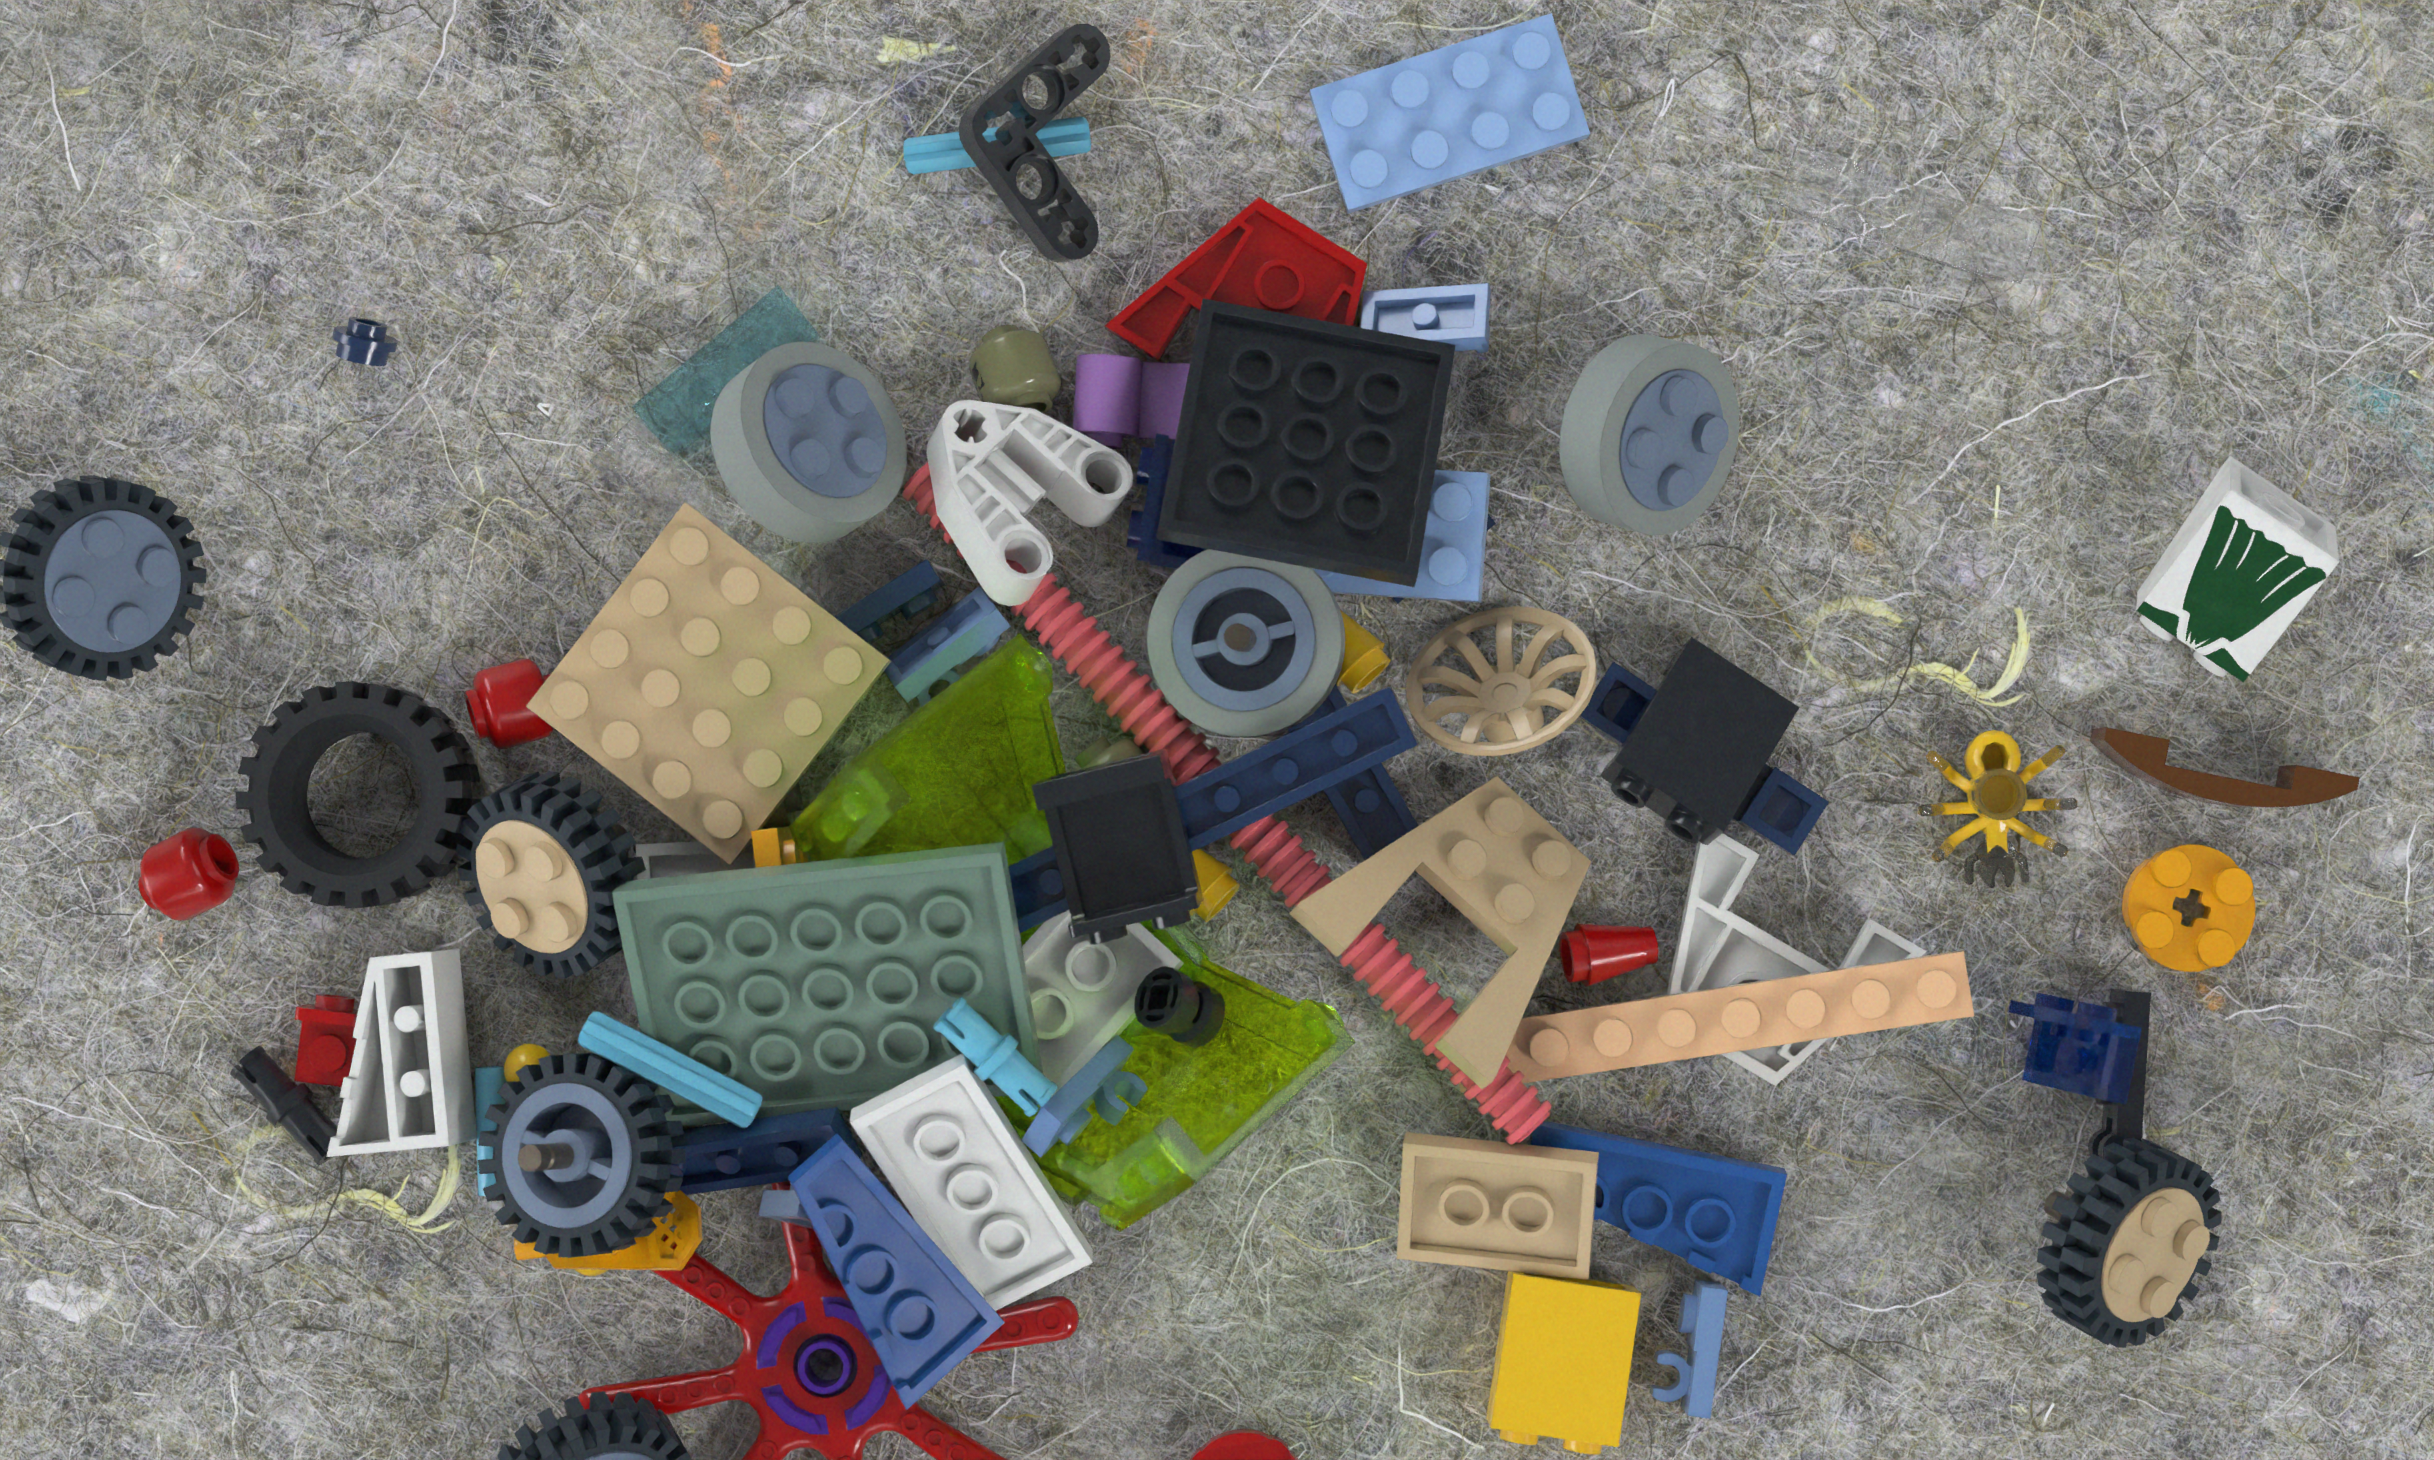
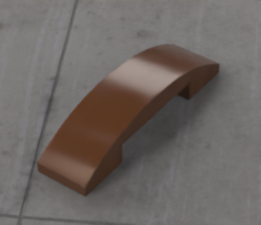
[2090,727,2360,808]

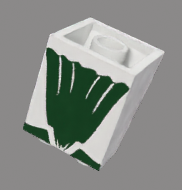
[2136,456,2340,682]

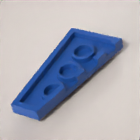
[1528,1121,1787,1297]
[788,1133,1005,1410]

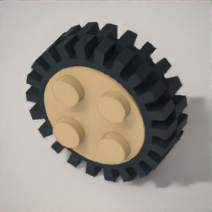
[456,771,646,979]
[2037,1138,2222,1348]

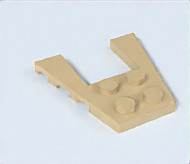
[1289,776,1591,1089]

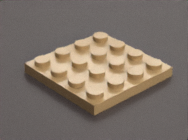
[526,502,891,865]

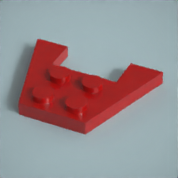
[1104,197,1367,362]

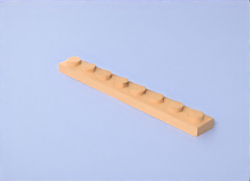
[1459,950,1974,1093]

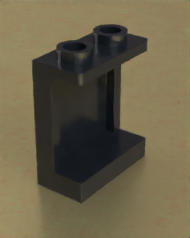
[1601,637,1800,845]
[1031,748,1204,945]

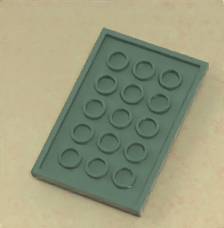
[611,842,1044,1126]

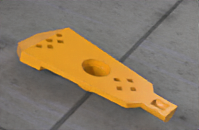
[514,1190,702,1271]

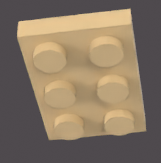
[1397,1132,1599,1280]

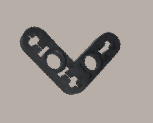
[958,24,1111,263]

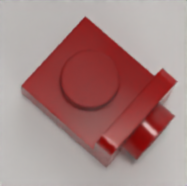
[294,994,358,1087]

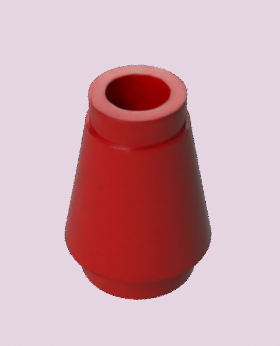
[1559,923,1658,987]

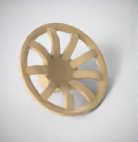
[1406,606,1598,756]

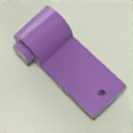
[1073,354,1190,449]

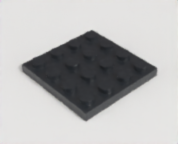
[1157,298,1456,587]

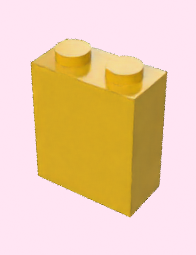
[1486,1271,1641,1455]

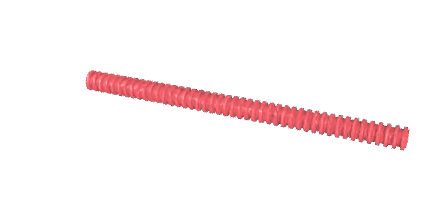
[902,462,1552,1145]

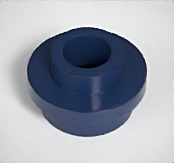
[332,317,398,366]

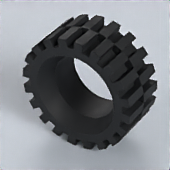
[235,681,481,908]

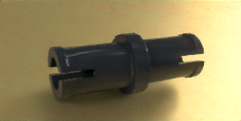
[230,1046,338,1166]

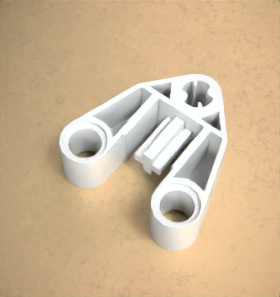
[926,400,1133,606]

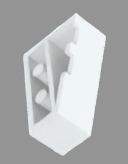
[327,948,477,1157]

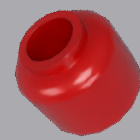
[464,658,554,749]
[138,827,239,921]

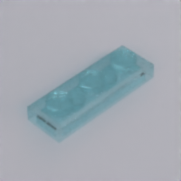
[632,285,821,458]

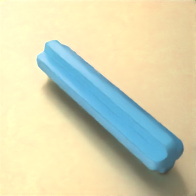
[903,117,1091,174]
[577,1011,762,1128]

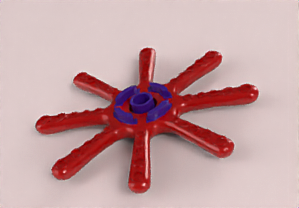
[578,1181,1079,1460]

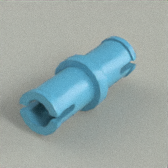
[933,997,1058,1117]

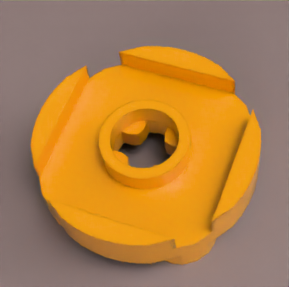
[2122,844,2256,972]

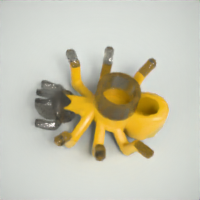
[1918,730,2078,888]

